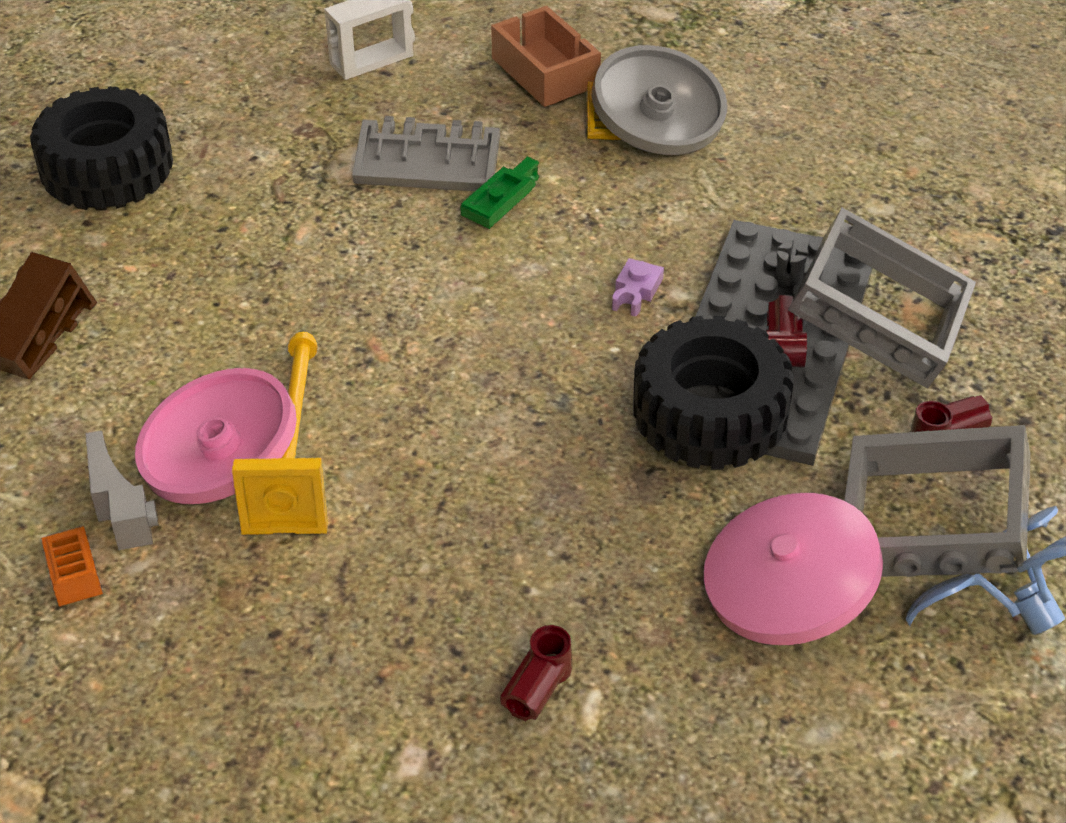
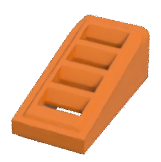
[41,526,103,607]

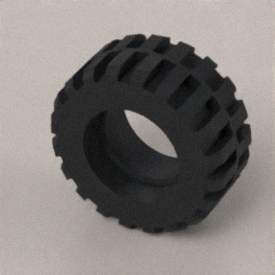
[30,86,173,211]
[633,315,794,470]

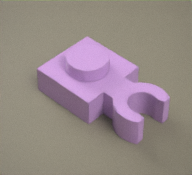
[612,258,664,316]

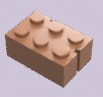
[491,5,601,107]

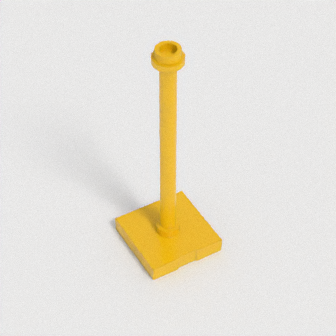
[232,332,328,535]

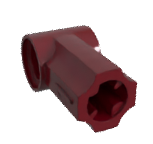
[766,295,807,368]
[910,395,993,432]
[500,625,572,722]

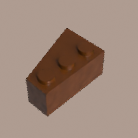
[0,252,97,380]

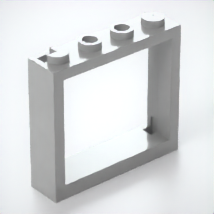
[788,207,976,389]
[844,425,1031,577]

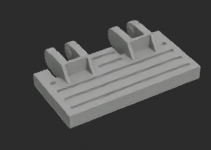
[352,116,500,191]

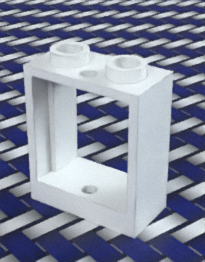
[324,0,415,80]

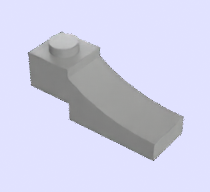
[85,430,159,550]

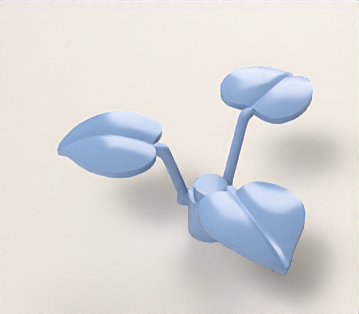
[906,506,1066,635]

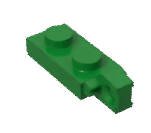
[460,156,539,229]

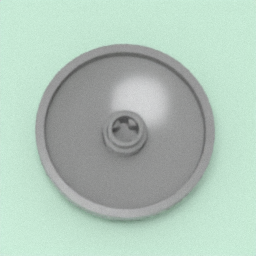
[592,45,727,155]

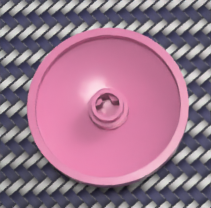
[135,368,297,504]
[704,493,883,645]

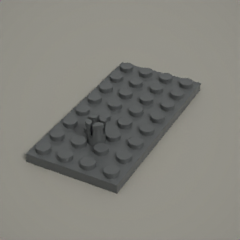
[686,220,873,466]

